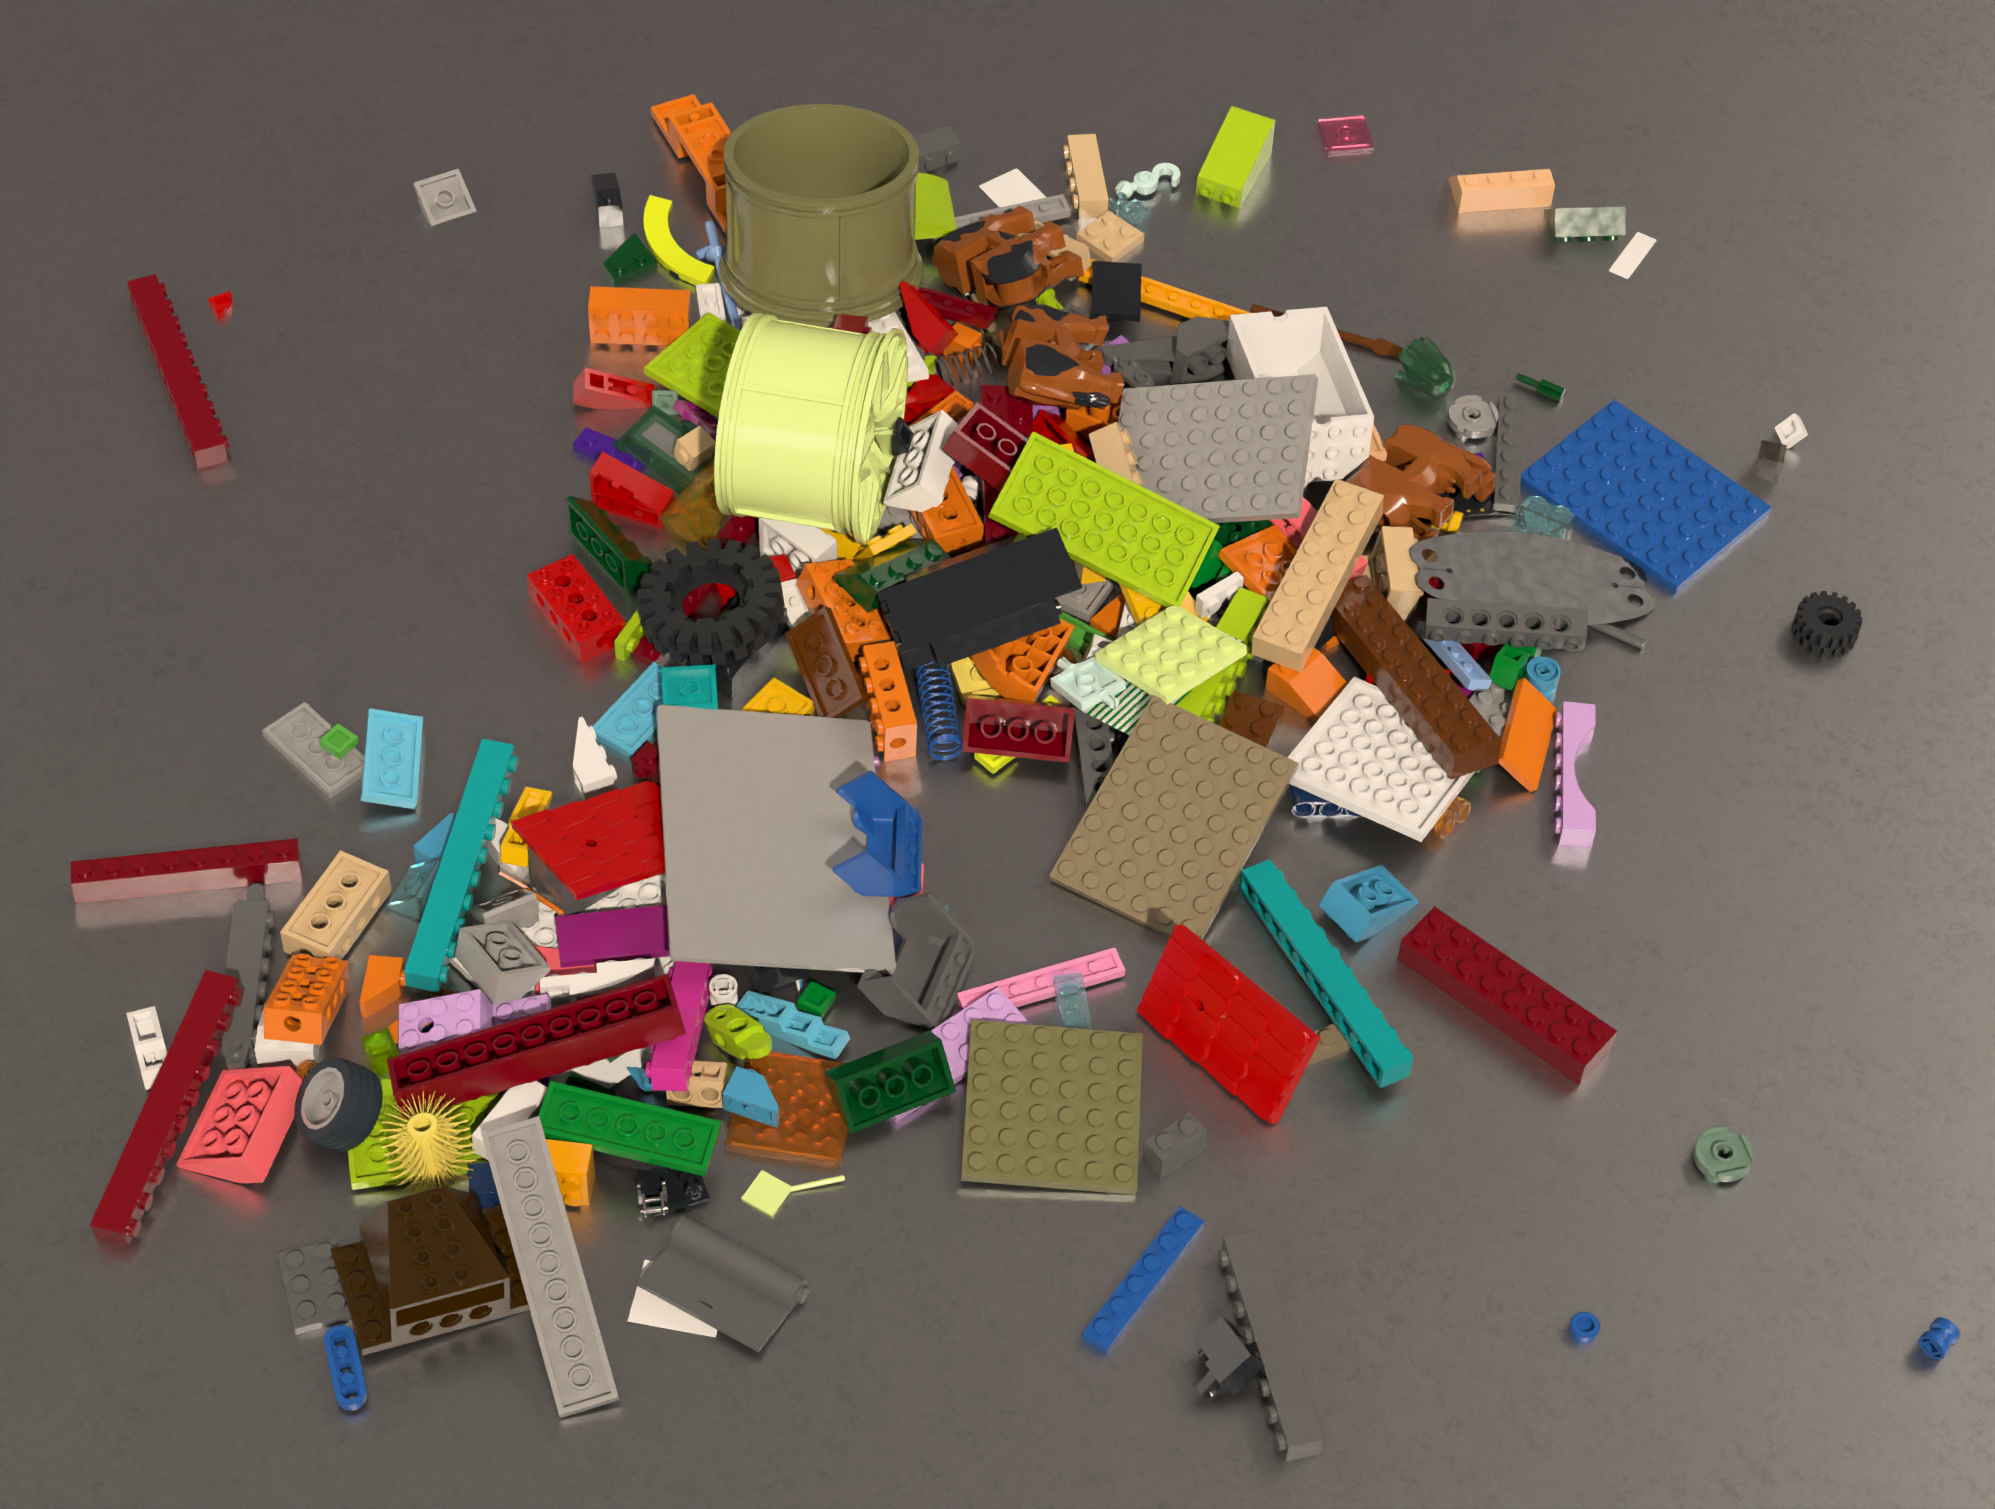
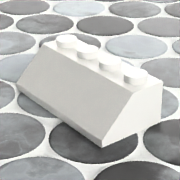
[883,410,959,512]

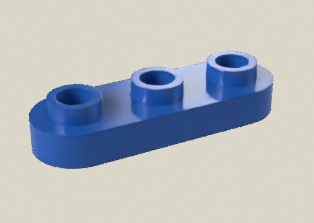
[324,1325,367,1411]

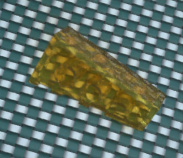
[659,455,725,550]

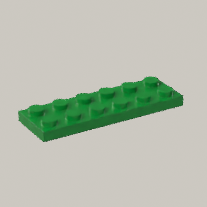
[538,1081,721,1177]

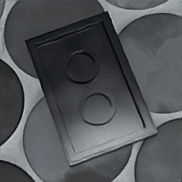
[1091,261,1142,322]

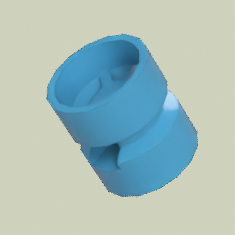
[1525,656,1561,702]

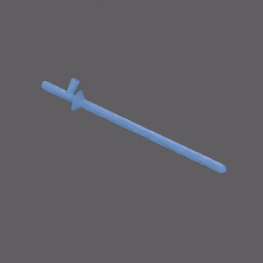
[696,221,742,330]

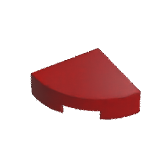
[207,291,233,320]

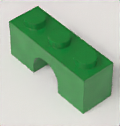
[1490,627,1542,691]

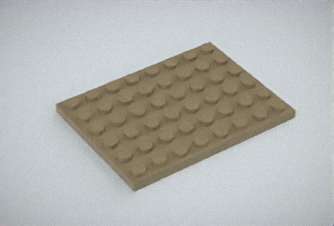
[1049,695,1299,940]

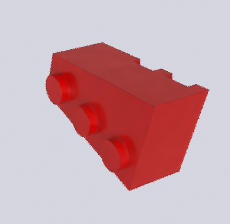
[589,451,675,529]

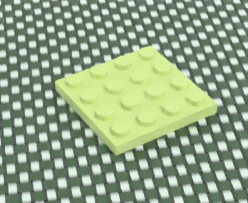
[1095,606,1247,705]

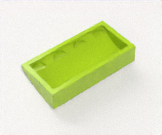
[915,173,957,240]

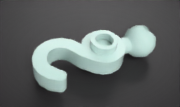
[1115,163,1180,199]

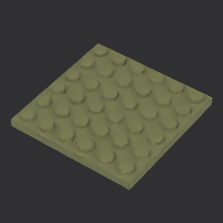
[961,1020,1143,1195]

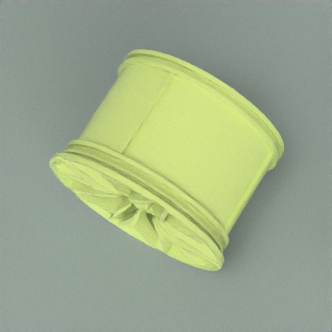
[714,312,908,545]

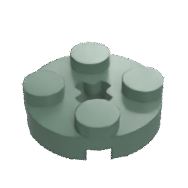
[1693,1127,1754,1183]

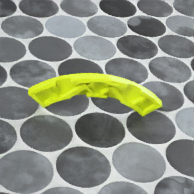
[643,195,715,285]

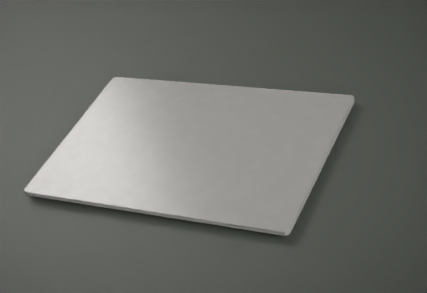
[656,705,896,974]

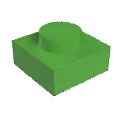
[319,723,359,760]

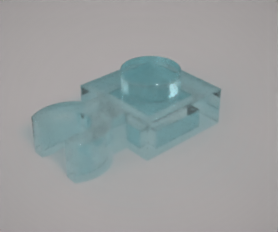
[1109,192,1151,228]

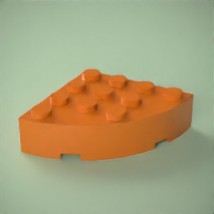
[971,618,1075,702]

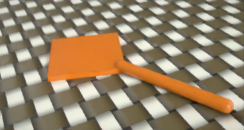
[498,867,564,915]

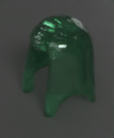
[1395,336,1456,398]

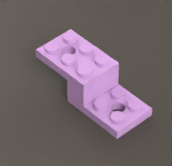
[398,989,551,1055]

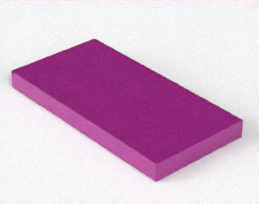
[555,905,670,968]

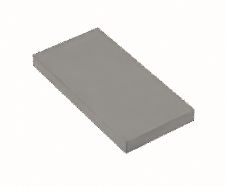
[262,702,364,799]

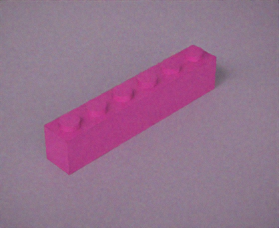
[646,961,713,1092]

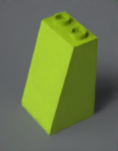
[1196,106,1276,208]

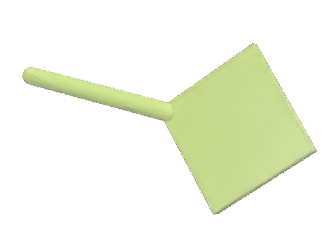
[741,1170,845,1217]

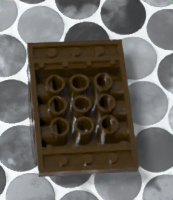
[330,1186,530,1356]

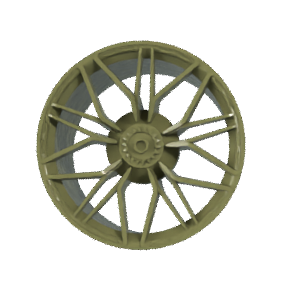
[720,104,923,328]

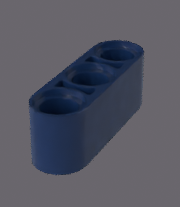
[1289,785,1361,817]

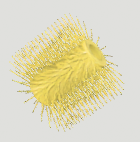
[378,1091,476,1195]

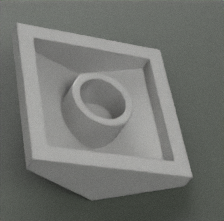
[413,168,477,227]

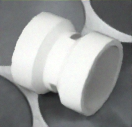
[962,476,982,509]
[709,974,738,1009]

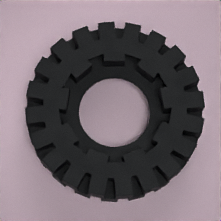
[637,539,785,666]

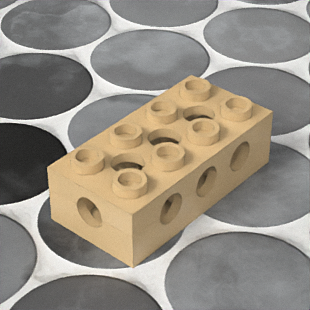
[280,850,392,960]

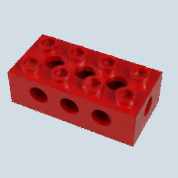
[527,554,626,664]

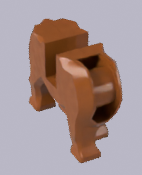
[1346,424,1496,560]

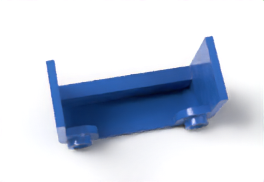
[833,771,923,897]

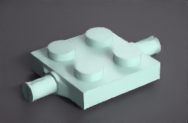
[1050,656,1126,711]

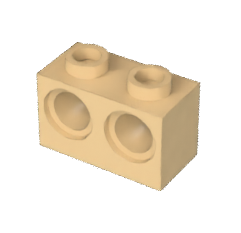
[666,1061,728,1108]

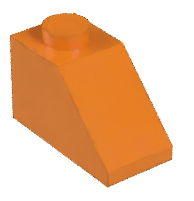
[359,955,406,1019]

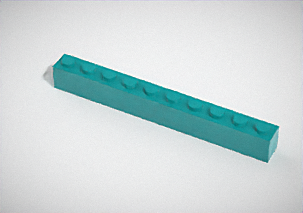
[404,738,519,993]
[1239,860,1413,1088]

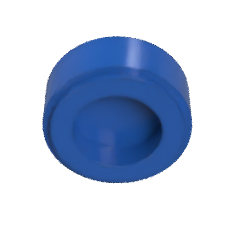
[1569,1312,1600,1343]

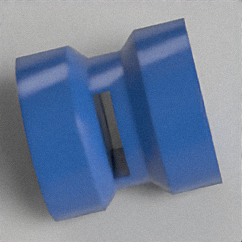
[1918,1317,1961,1360]

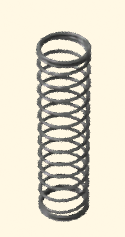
[935,340,1010,386]

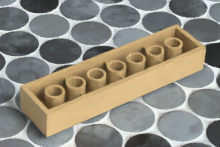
[1252,479,1384,672]

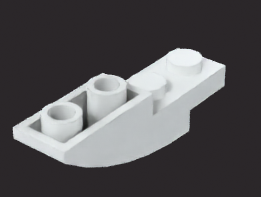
[540,958,655,1003]

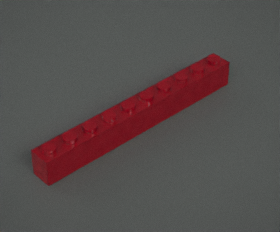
[127,274,230,469]
[90,970,244,1247]

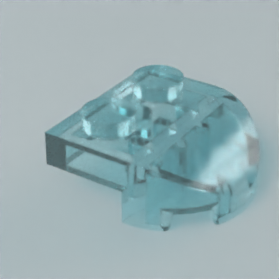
[1515,495,1576,539]

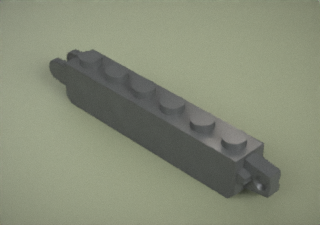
[220,883,276,1070]

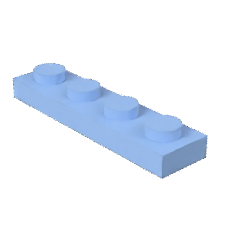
[1416,621,1492,690]

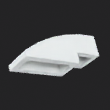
[126,1006,167,1090]

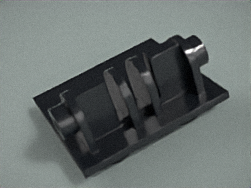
[636,1169,710,1217]

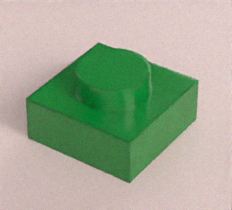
[797,981,836,1019]

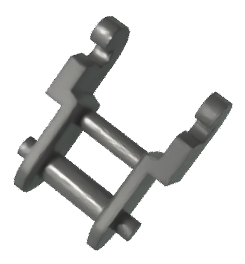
[636,1180,668,1218]

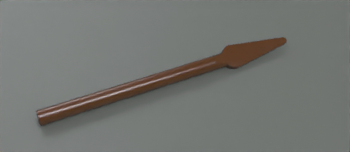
[1250,304,1421,361]

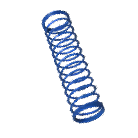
[915,661,962,760]

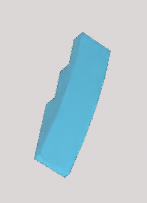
[736,990,850,1059]

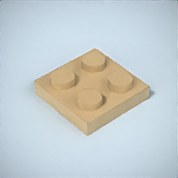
[1076,210,1144,262]

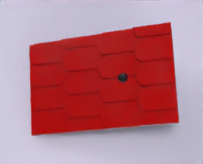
[511,781,665,916]
[1136,925,1321,1124]

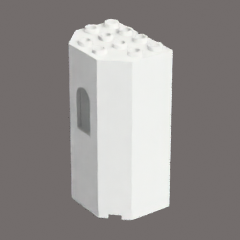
[1226,307,1374,483]

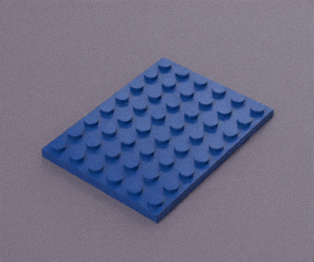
[1521,400,1772,593]

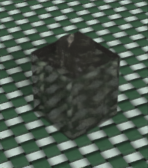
[1753,440,1787,483]

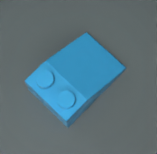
[1319,865,1420,943]

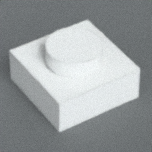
[1774,413,1808,449]

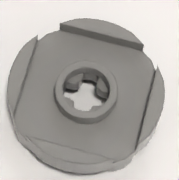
[1447,395,1499,440]

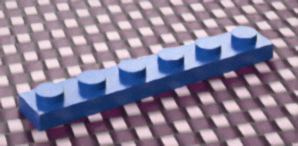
[1081,1206,1205,1355]

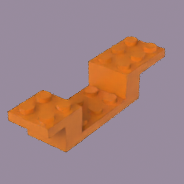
[651,94,732,235]

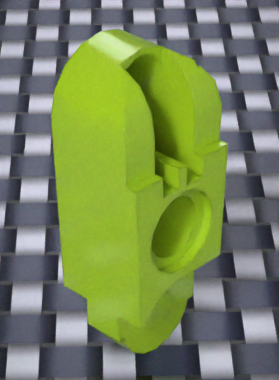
[704,1004,772,1060]

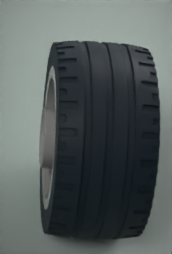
[294,1057,383,1151]

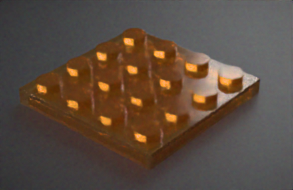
[725,1052,848,1168]

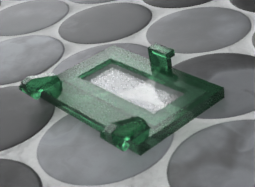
[612,405,715,498]

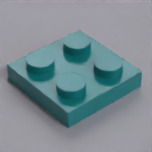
[661,664,718,709]

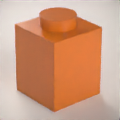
[943,322,983,365]

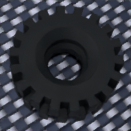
[1792,591,1862,657]

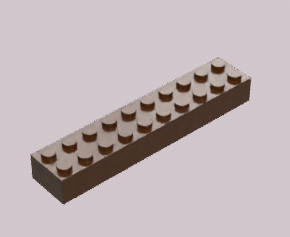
[1331,575,1502,780]

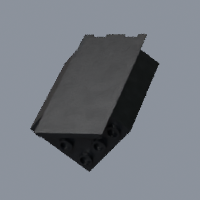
[877,527,1083,671]

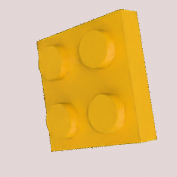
[854,524,917,564]

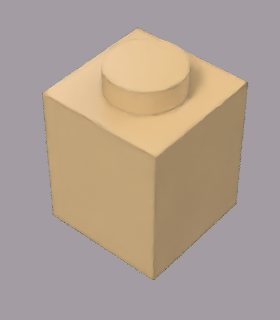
[673,426,716,471]

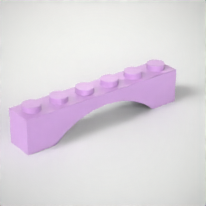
[1554,701,1596,848]

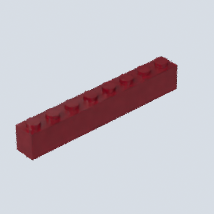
[70,838,302,904]

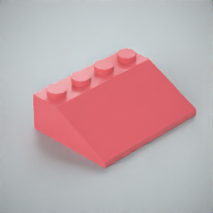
[176,1066,303,1183]

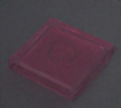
[1318,116,1374,157]

